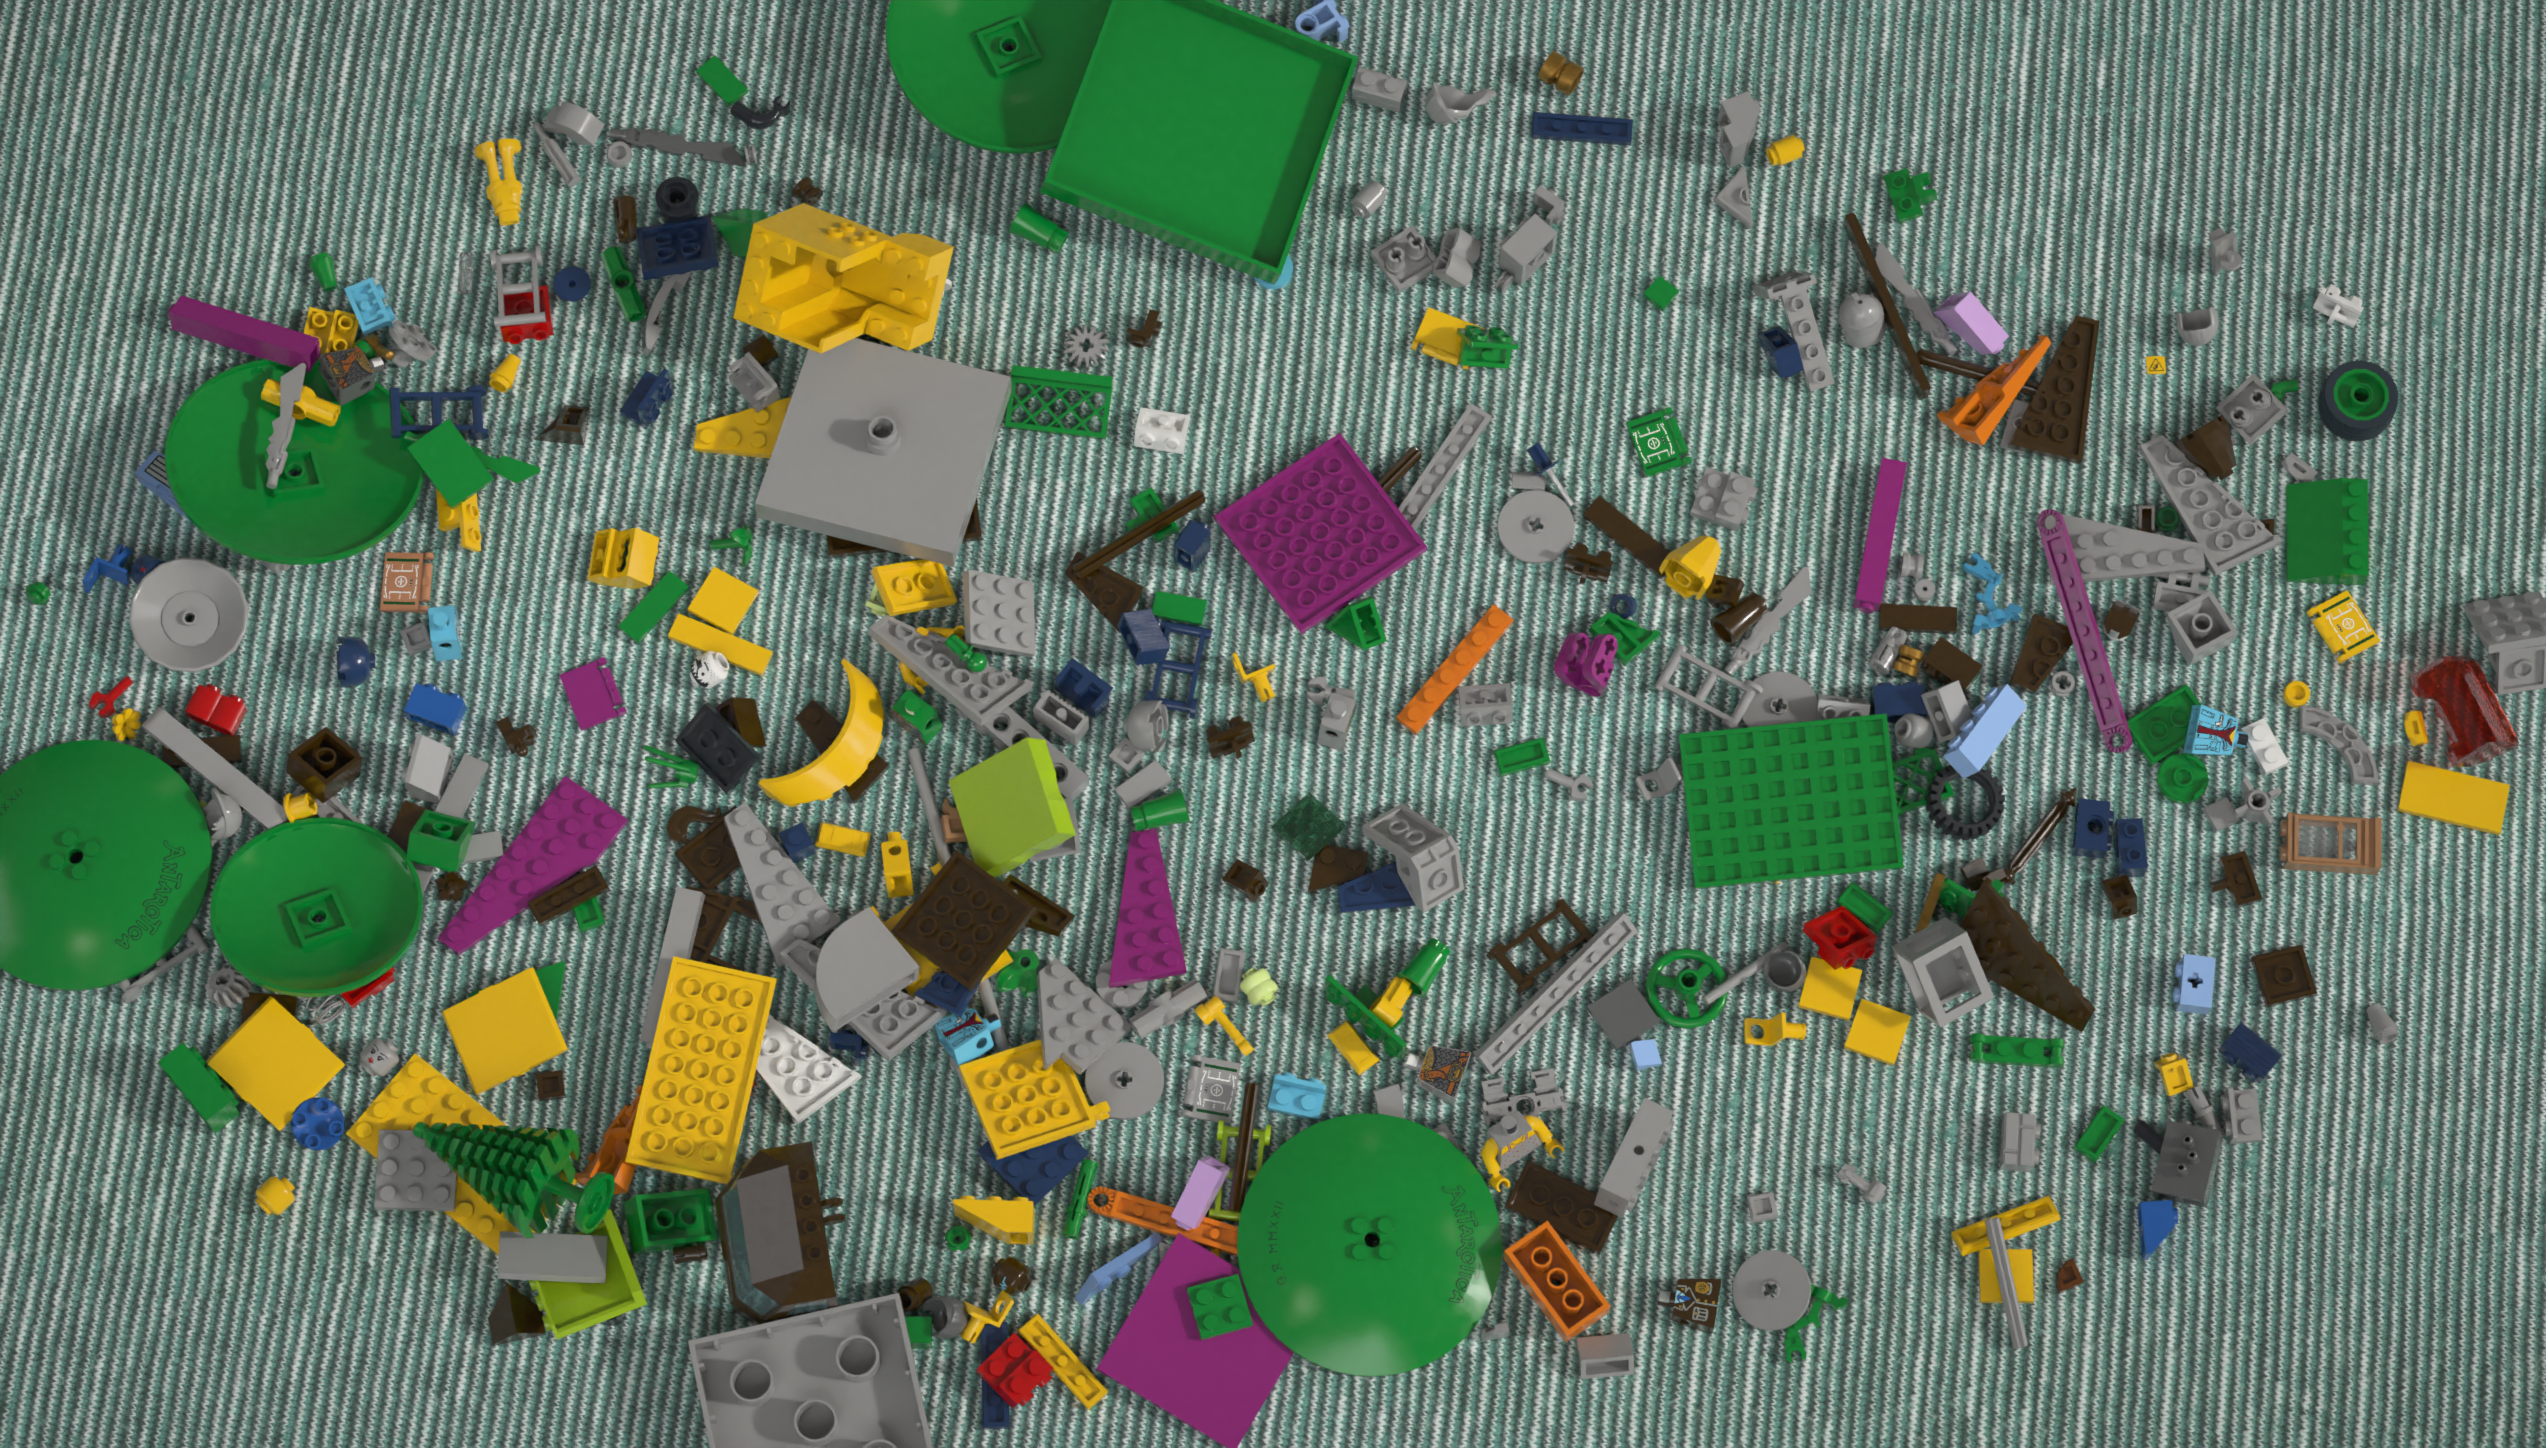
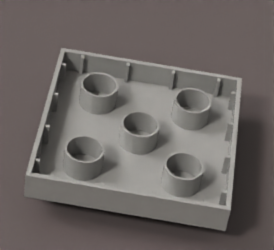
[755,338,1012,567]
[688,1293,933,1448]

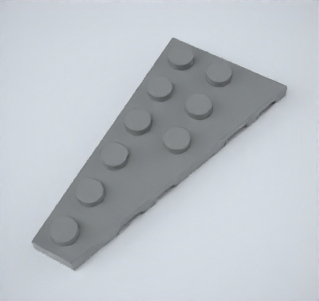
[2139,435,2282,577]
[2043,510,2205,585]
[868,615,1034,727]
[724,802,840,969]
[779,938,946,1062]

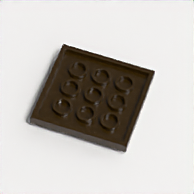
[891,850,1037,992]

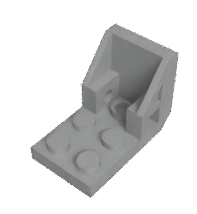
[1362,803,1464,912]

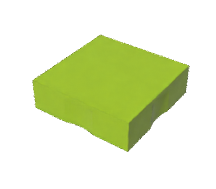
[949,737,1076,877]

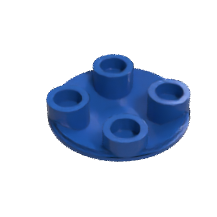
[291,1098,345,1151]

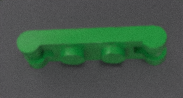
[1969,1033,2064,1068]

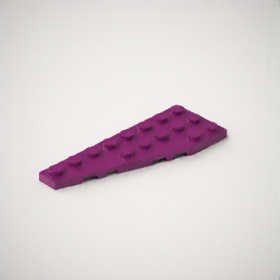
[438,776,628,955]

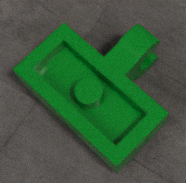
[1125,487,1179,543]

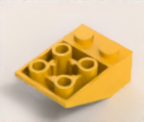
[953,1196,1035,1245]

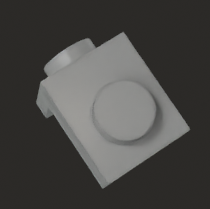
[1533,185,1565,227]

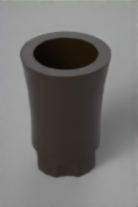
[1710,592,1768,647]

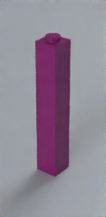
[168,295,320,372]
[1853,458,1907,613]

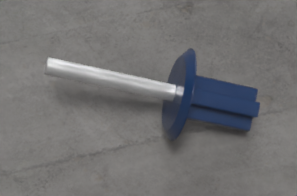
[1527,442,1574,507]

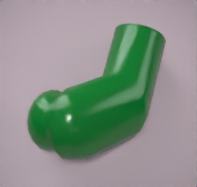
[2270,379,2299,403]

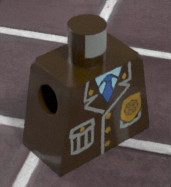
[1657,1279,1721,1334]

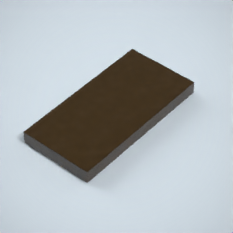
[1504,1160,1619,1255]

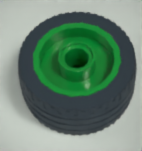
[2318,360,2398,442]

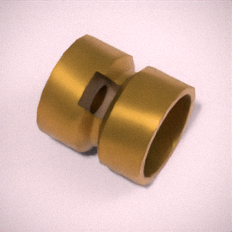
[1538,51,1584,96]

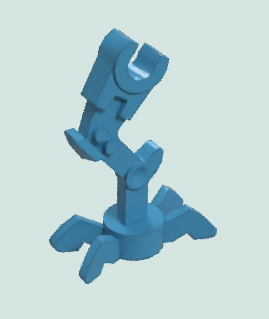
[1963,553,2022,635]

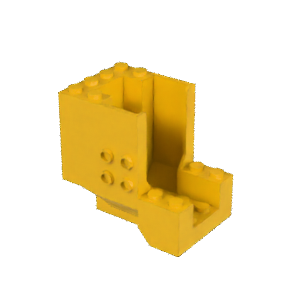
[733,203,954,354]

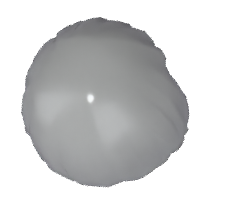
[2176,307,2219,346]

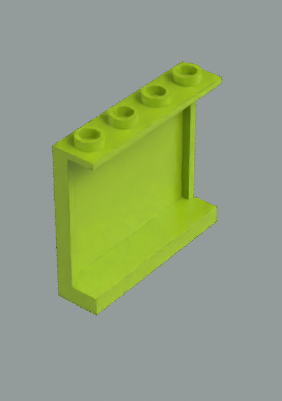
[528,1209,647,1340]

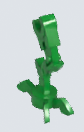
[1784,1285,1849,1364]

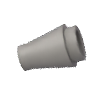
[2366,1003,2399,1044]

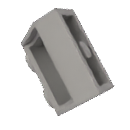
[1717,91,1761,168]

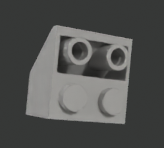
[402,734,454,804]

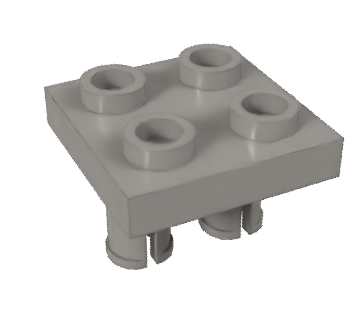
[1370,226,1437,294]
[2216,373,2289,445]

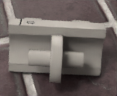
[2209,228,2241,275]

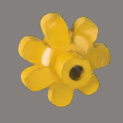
[111,708,141,741]

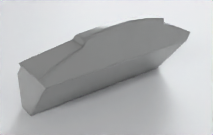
[2281,453,2318,482]
[1511,472,1547,491]

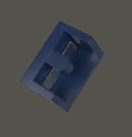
[1054,658,1113,719]

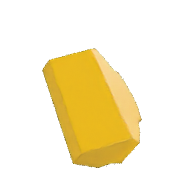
[2404,711,2429,746]

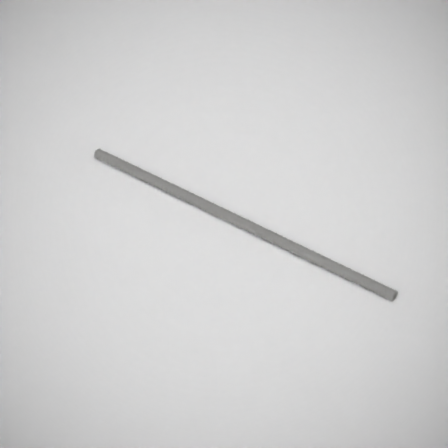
[907,748,1010,1053]

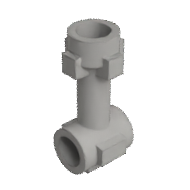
[1837,1163,1887,1205]

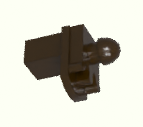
[496,716,536,757]

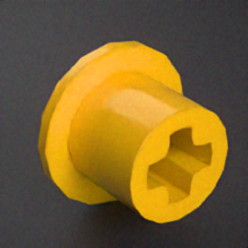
[283,792,318,823]

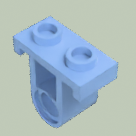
[1295,0,1350,43]

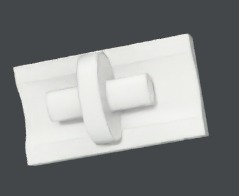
[2313,284,2364,328]

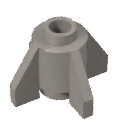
[2233,778,2282,826]

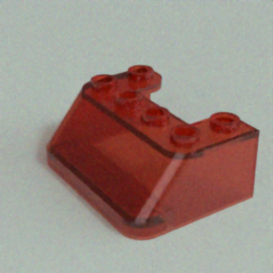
[2409,656,2519,767]

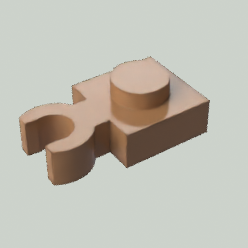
[941,799,968,843]

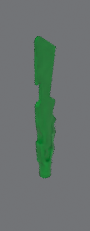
[404,431,541,484]

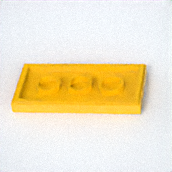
[2397,761,2510,835]

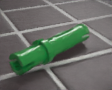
[1062,1159,1098,1240]

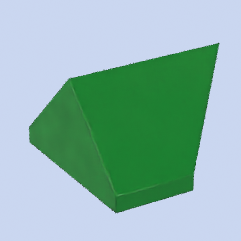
[712,208,769,258]
[1324,596,1387,651]

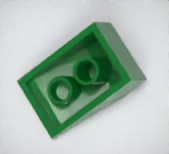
[623,1188,718,1255]

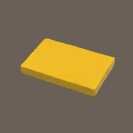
[871,559,958,616]

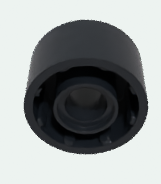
[655,177,701,223]

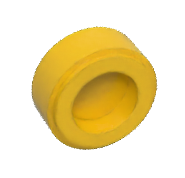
[2283,681,2310,708]

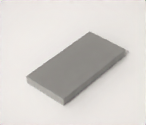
[497,1231,607,1283]

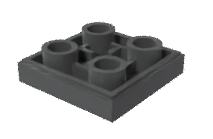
[1587,979,1660,1051]

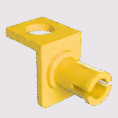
[1231,652,1276,703]
[1744,1012,1806,1046]
[960,1290,1014,1343]

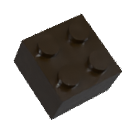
[286,727,363,803]

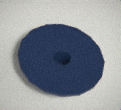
[553,266,591,302]

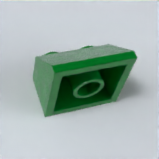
[407,809,475,872]

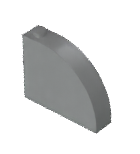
[814,907,920,1032]

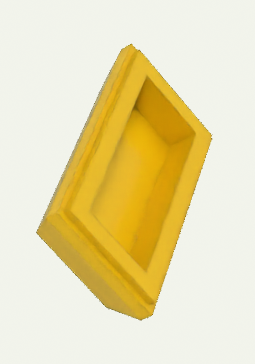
[815,822,872,857]
[1327,1019,1380,1075]

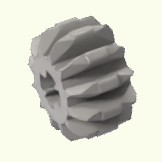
[205,964,252,1009]

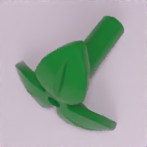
[710,524,753,567]

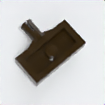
[2209,851,2263,908]

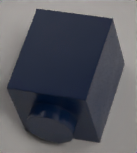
[779,822,815,863]

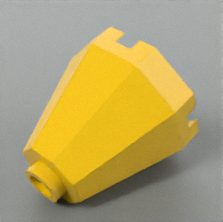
[1659,536,1721,599]

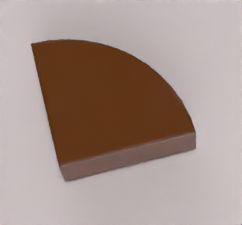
[2056,1258,2084,1294]

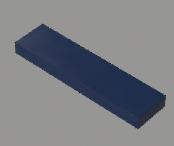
[1531,112,1633,146]
[981,1322,1010,1430]

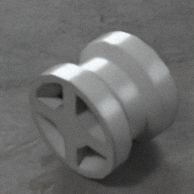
[1900,552,1924,580]

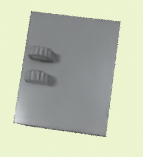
[1892,917,1994,1028]

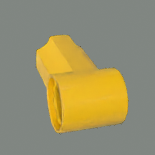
[1369,977,1413,1028]

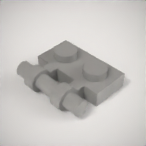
[2152,572,2210,612]

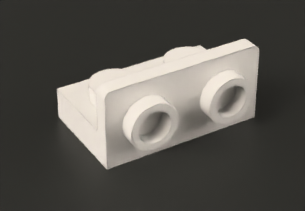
[1134,407,1191,454]

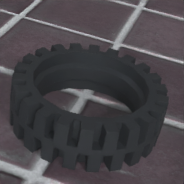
[1925,765,2005,840]

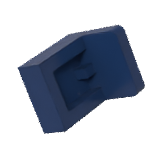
[830,1029,868,1067]

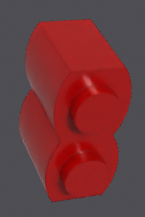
[184,684,247,736]

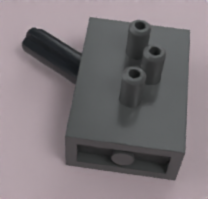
[2133,1119,2223,1208]

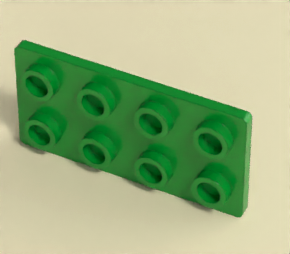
[1324,975,1406,1060]

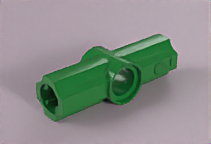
[600,246,647,323]

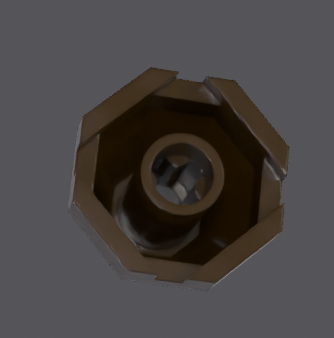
[2175,415,2237,480]

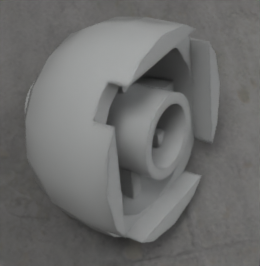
[1123,700,1169,752]

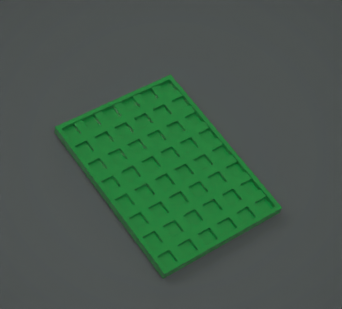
[1679,713,1904,889]

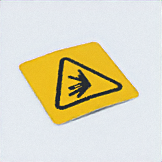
[2146,356,2166,374]

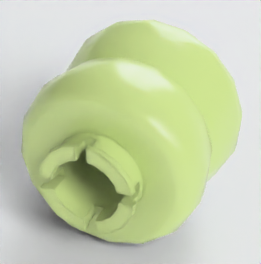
[1240,967,1278,1007]

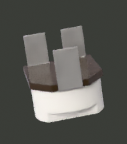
[2103,599,2140,641]

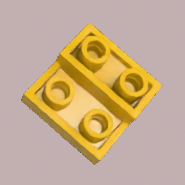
[303,307,359,359]

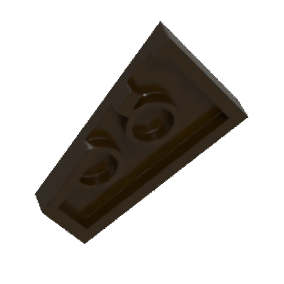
[1003,874,1075,937]

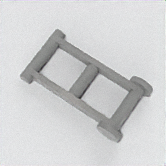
[490,245,546,327]
[1653,643,1764,729]
[118,924,210,1003]

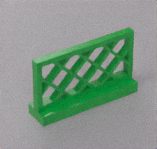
[1005,365,1114,440]

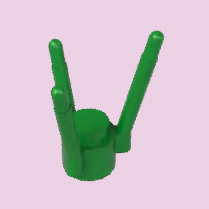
[644,745,699,789]

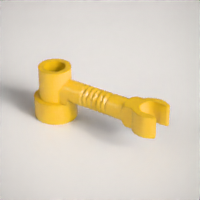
[1194,995,1254,1056]

